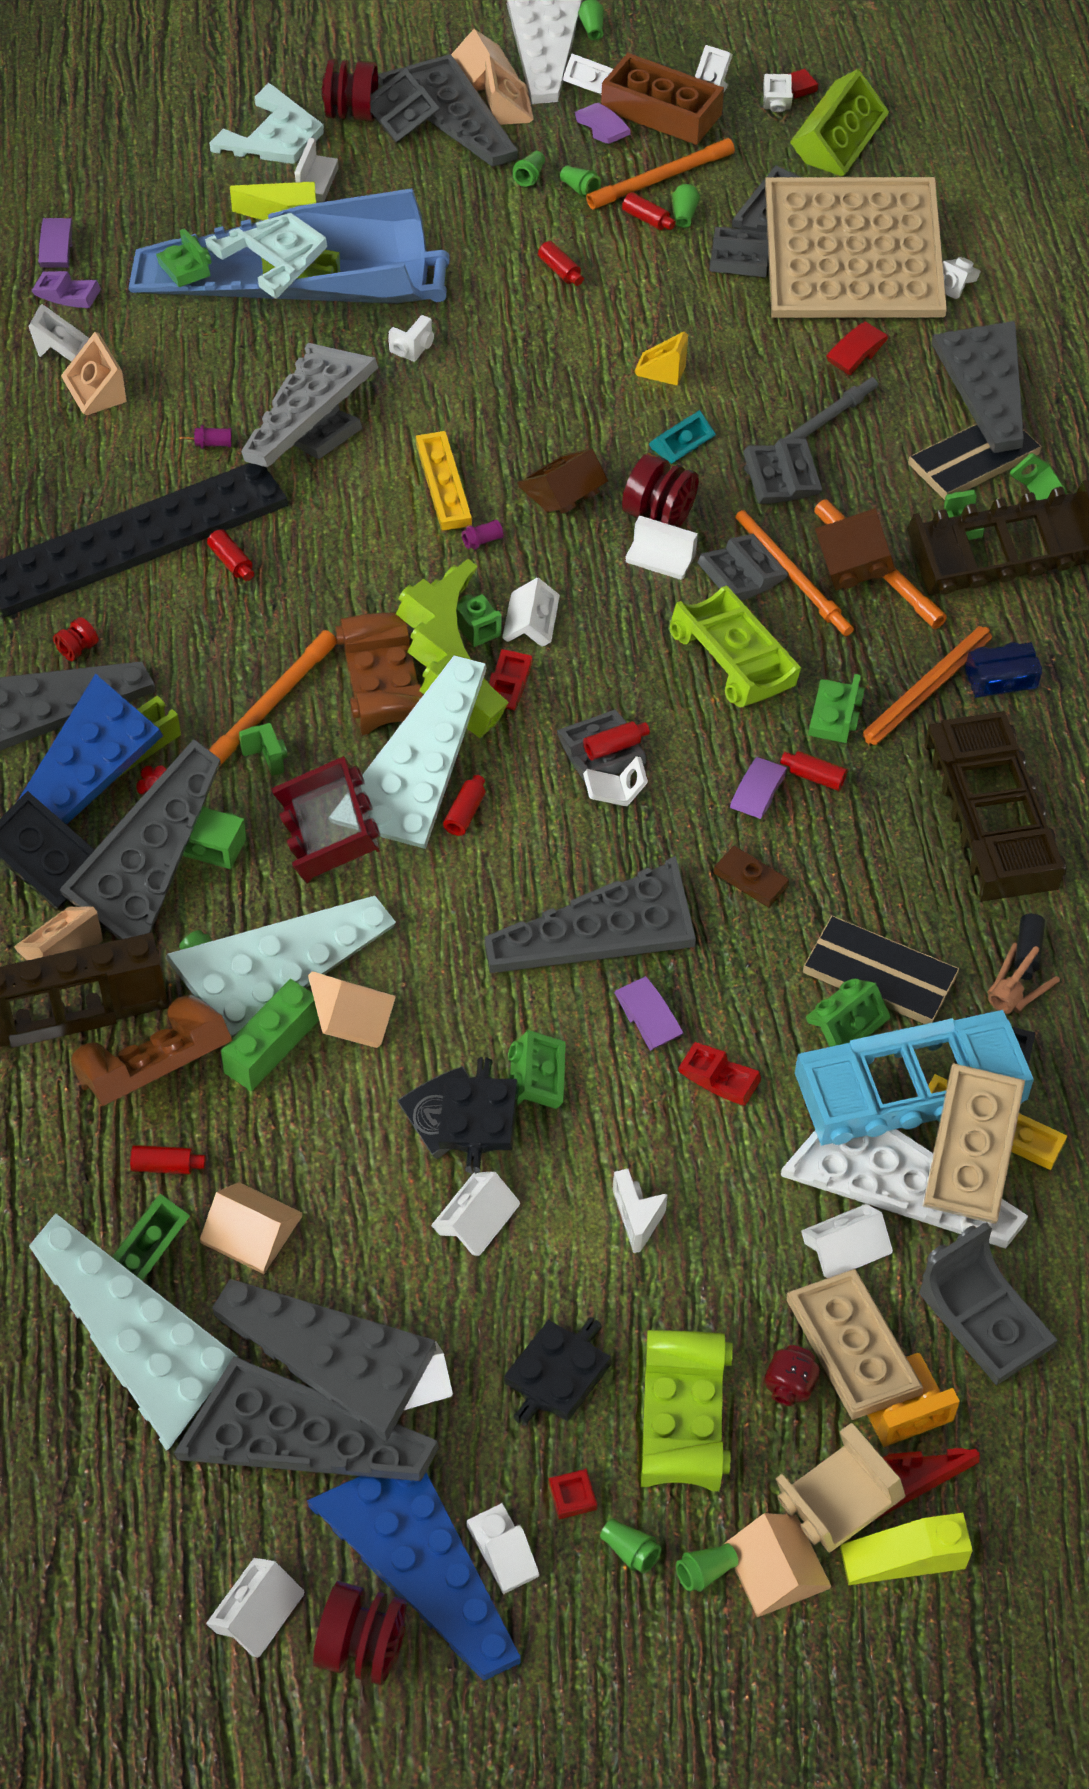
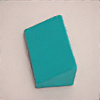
[648,410,716,464]

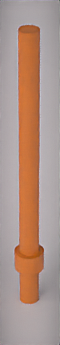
[735,510,854,637]

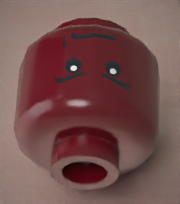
[764,1345,820,1406]

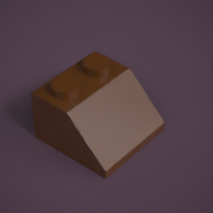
[517,448,608,514]
[815,508,895,591]

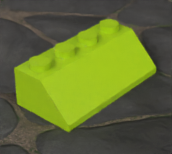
[790,69,889,176]

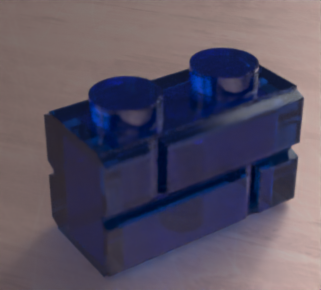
[965,642,1042,698]

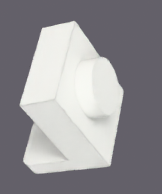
[763,74,793,112]
[942,257,981,299]
[389,315,434,362]

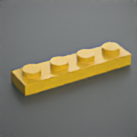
[416,431,472,531]
[928,1074,1067,1170]

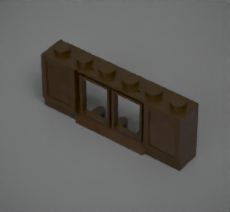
[907,479,1089,596]
[924,711,1066,902]
[0,932,168,1048]

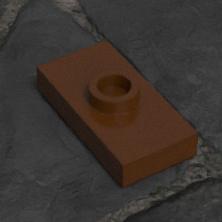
[713,845,789,908]

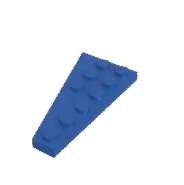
[17,674,163,825]
[307,1472,521,1681]

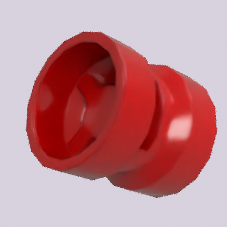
[53,617,99,661]

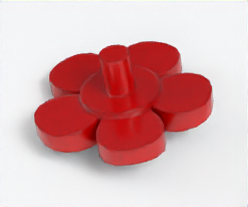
[136,765,167,795]

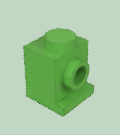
[456,594,502,647]

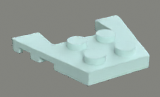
[210,83,324,164]
[205,213,327,299]

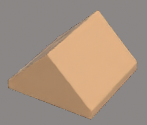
[451,29,518,91]
[485,56,534,125]
[61,332,127,415]
[14,907,103,960]
[308,971,396,1048]
[200,1182,303,1274]
[724,1513,831,1618]

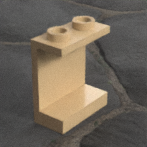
[776,1423,906,1553]

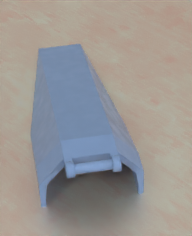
[129,188,450,304]

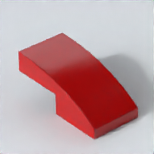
[826,321,888,376]
[489,649,533,711]
[678,1042,761,1106]

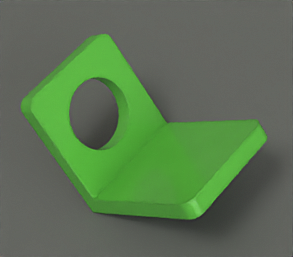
[1010,453,1067,500]

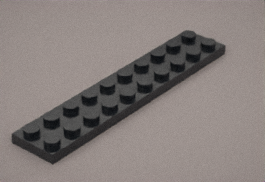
[0,463,288,618]

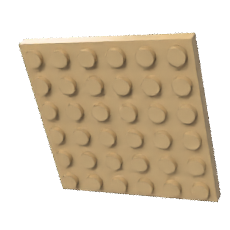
[765,177,947,318]

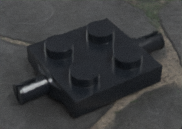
[438,1057,519,1174]
[504,1317,612,1426]

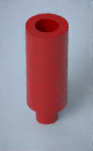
[622,192,676,230]
[538,241,584,286]
[207,529,255,581]
[583,721,650,761]
[780,751,848,791]
[443,775,486,836]
[130,1145,206,1175]

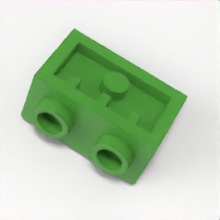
[156,228,211,287]
[808,674,865,743]
[806,979,891,1047]
[508,1030,566,1109]

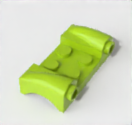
[670,585,801,707]
[641,1330,733,1492]

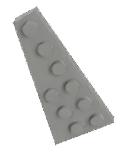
[241,343,378,467]

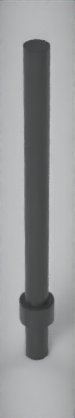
[744,377,878,475]

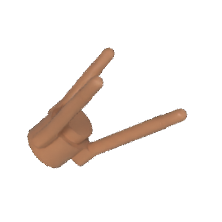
[987,943,1060,1014]

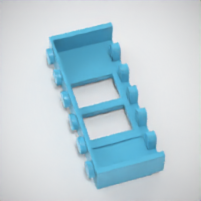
[795,1010,1034,1146]

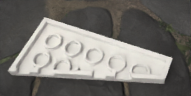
[507,0,583,104]
[781,1129,1028,1249]

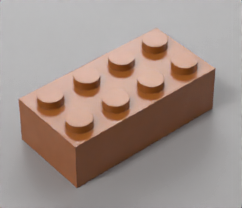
[601,53,724,145]

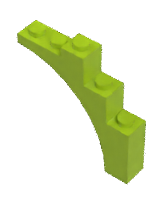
[396,559,509,738]

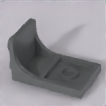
[919,1223,1057,1386]

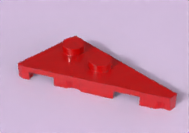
[822,1448,980,1524]

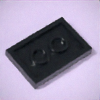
[0,791,94,911]

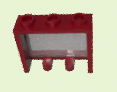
[271,756,381,884]

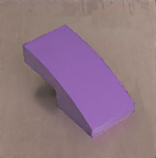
[575,102,631,144]
[39,218,72,268]
[32,271,101,308]
[730,757,787,819]
[614,976,684,1051]

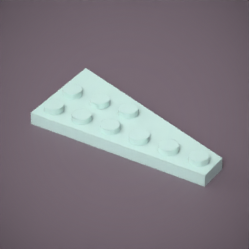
[329,656,487,849]
[165,896,396,1038]
[29,1213,238,1451]

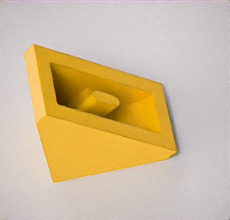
[634,331,688,386]

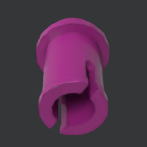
[194,425,232,449]
[462,519,503,550]

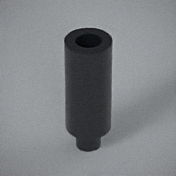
[1014,913,1045,980]

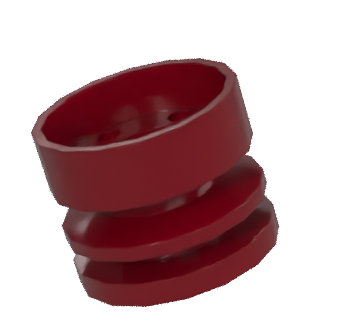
[322,59,378,122]
[622,452,699,528]
[313,1581,407,1685]

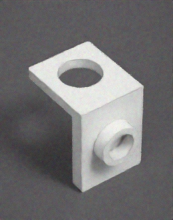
[583,756,648,806]

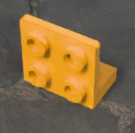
[867,1353,960,1448]

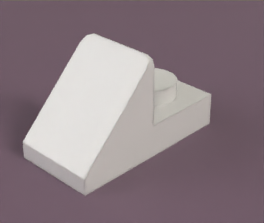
[695,45,733,92]
[29,304,90,362]
[613,1169,667,1253]
[467,1503,539,1595]

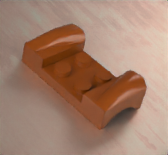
[335,612,423,735]
[71,995,233,1106]

